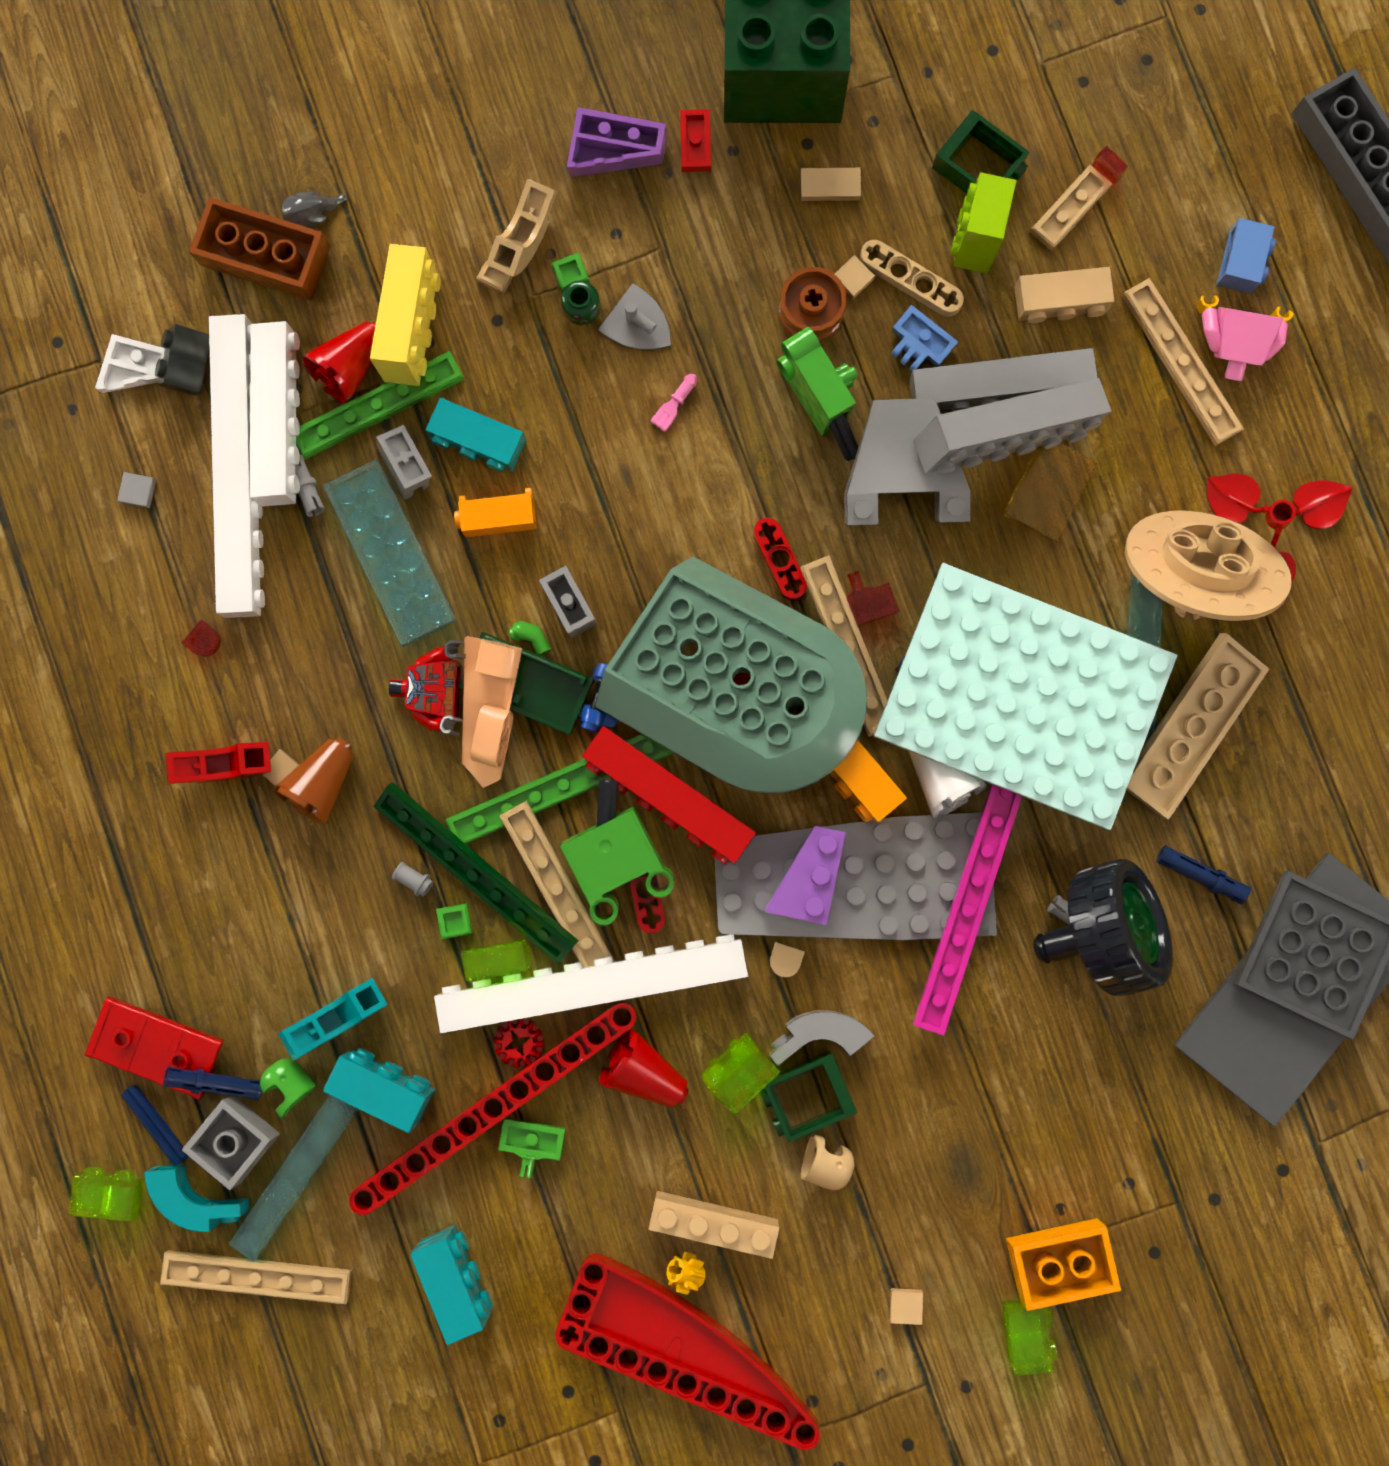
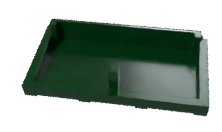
[458,632,594,735]

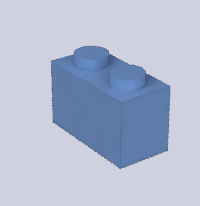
[1216,218,1276,294]

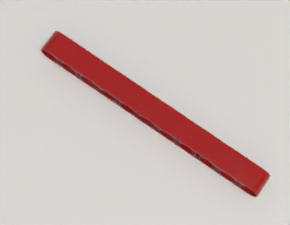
[349,1001,637,1215]

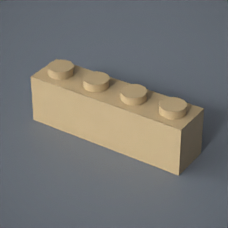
[648,1191,779,1259]

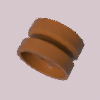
[779,267,846,344]

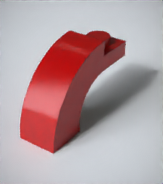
[165,741,271,785]

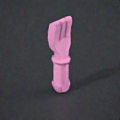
[650,374,697,432]

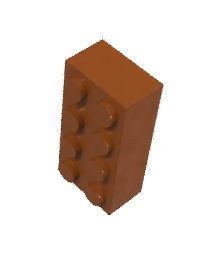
[189,197,331,301]

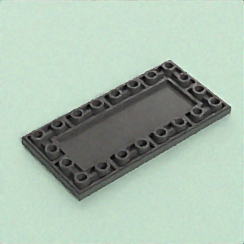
[1173,853,1389,1127]

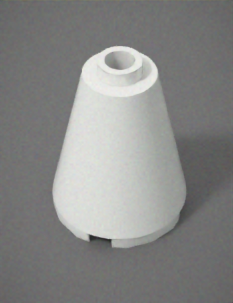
[909,751,987,818]

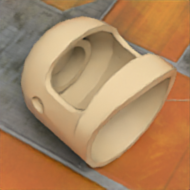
[801,1133,854,1191]

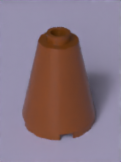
[273,737,354,825]

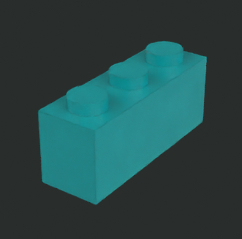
[426,397,526,472]

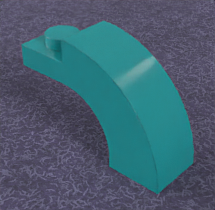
[278,978,388,1061]
[144,1164,249,1232]

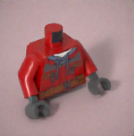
[389,640,466,736]

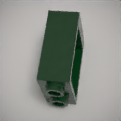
[932,109,1029,194]
[759,1051,858,1143]

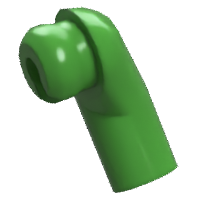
[509,621,552,656]

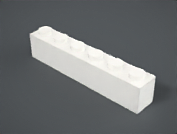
[250,321,300,506]

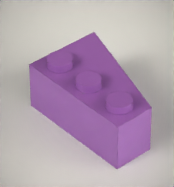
[567,107,668,177]
[764,826,846,925]

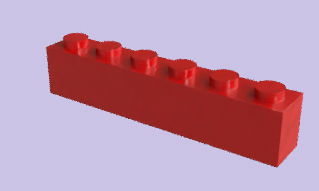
[582,726,756,865]

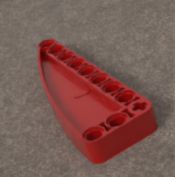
[555,1253,820,1451]

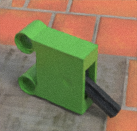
[776,327,859,461]
[560,778,674,925]

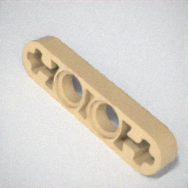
[860,240,964,317]

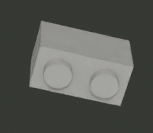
[539,566,598,639]

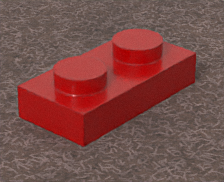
[680,109,711,172]

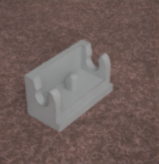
[376,425,432,500]

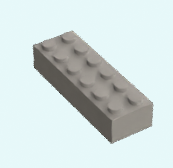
[913,378,1112,475]

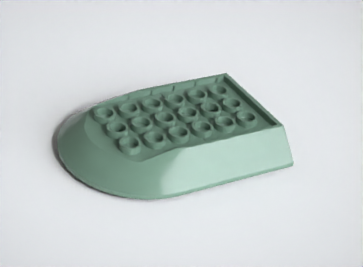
[595,556,867,793]

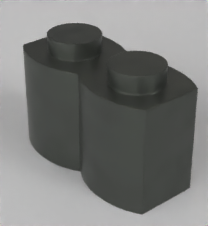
[155,324,210,396]

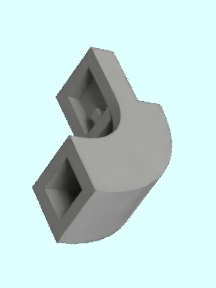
[769,1010,874,1066]

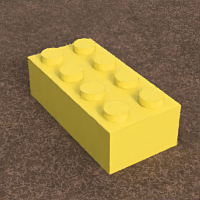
[370,244,441,386]

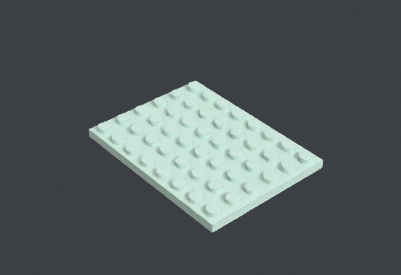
[873,563,1177,830]

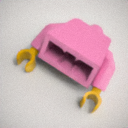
[1197,295,1293,381]

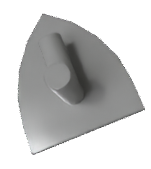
[598,283,671,350]

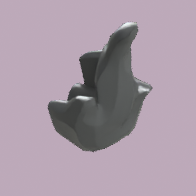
[282,191,347,229]

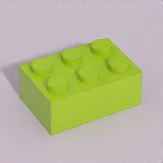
[950,172,1017,274]

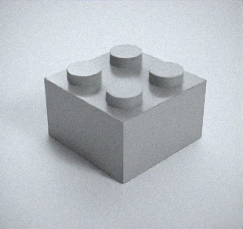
[182,1096,280,1190]

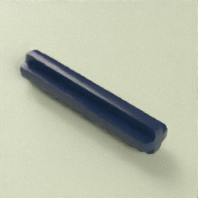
[121,1085,188,1166]

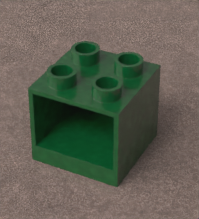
[724,0,850,123]

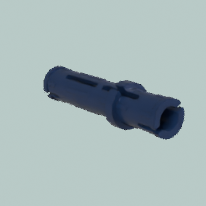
[1156,845,1251,905]
[163,1066,262,1100]

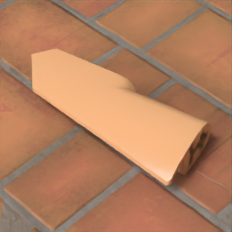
[462,636,522,788]

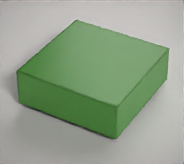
[551,252,590,292]
[436,903,473,939]

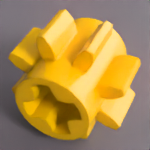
[667,1252,705,1295]

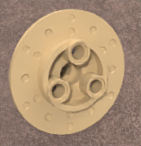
[1125,510,1292,621]

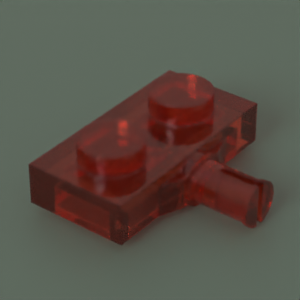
[846,571,899,626]

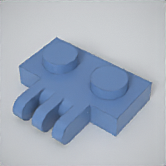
[891,305,958,371]

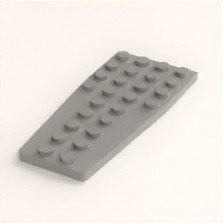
[715,812,997,940]

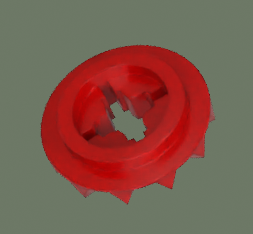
[493,1018,543,1068]

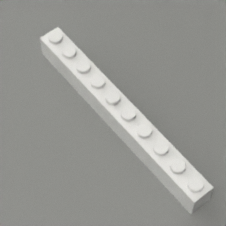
[209,314,265,618]
[434,934,748,1033]

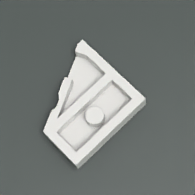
[95,334,165,393]

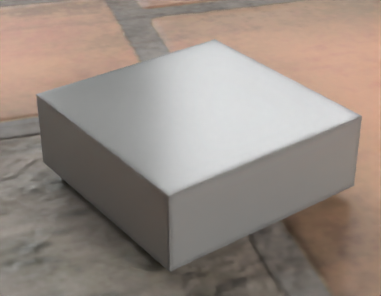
[117,472,156,509]

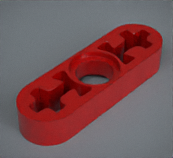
[754,518,807,601]
[629,875,666,933]

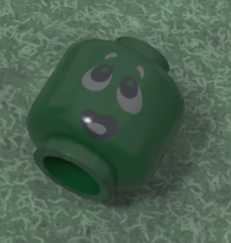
[561,281,601,326]

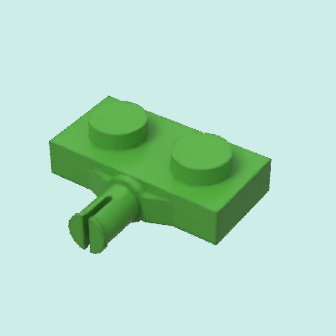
[498,1117,566,1178]

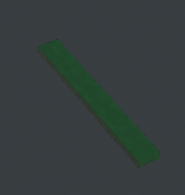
[373,782,579,965]

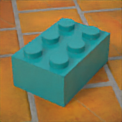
[323,1048,436,1133]
[410,1224,493,1345]

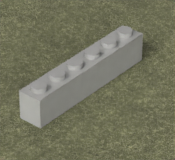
[909,348,1097,412]

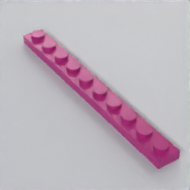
[913,784,1022,1036]

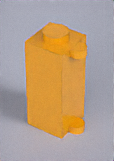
[454,488,537,537]

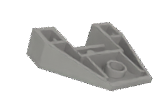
[844,398,970,525]

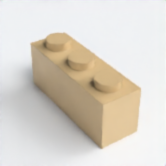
[1014,267,1114,324]

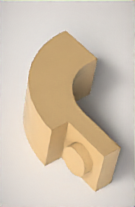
[486,179,558,277]

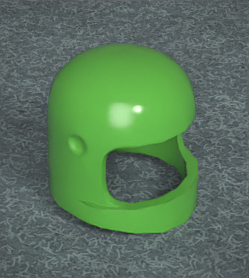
[260,1058,317,1120]

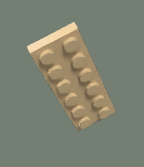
[1126,633,1269,820]

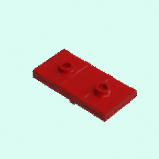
[84,996,224,1100]

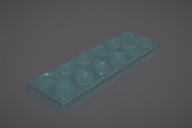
[323,459,457,647]

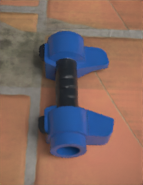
[578,663,619,733]

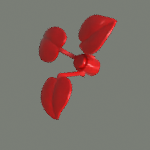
[1206,473,1353,584]

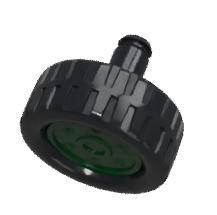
[1033,859,1173,996]

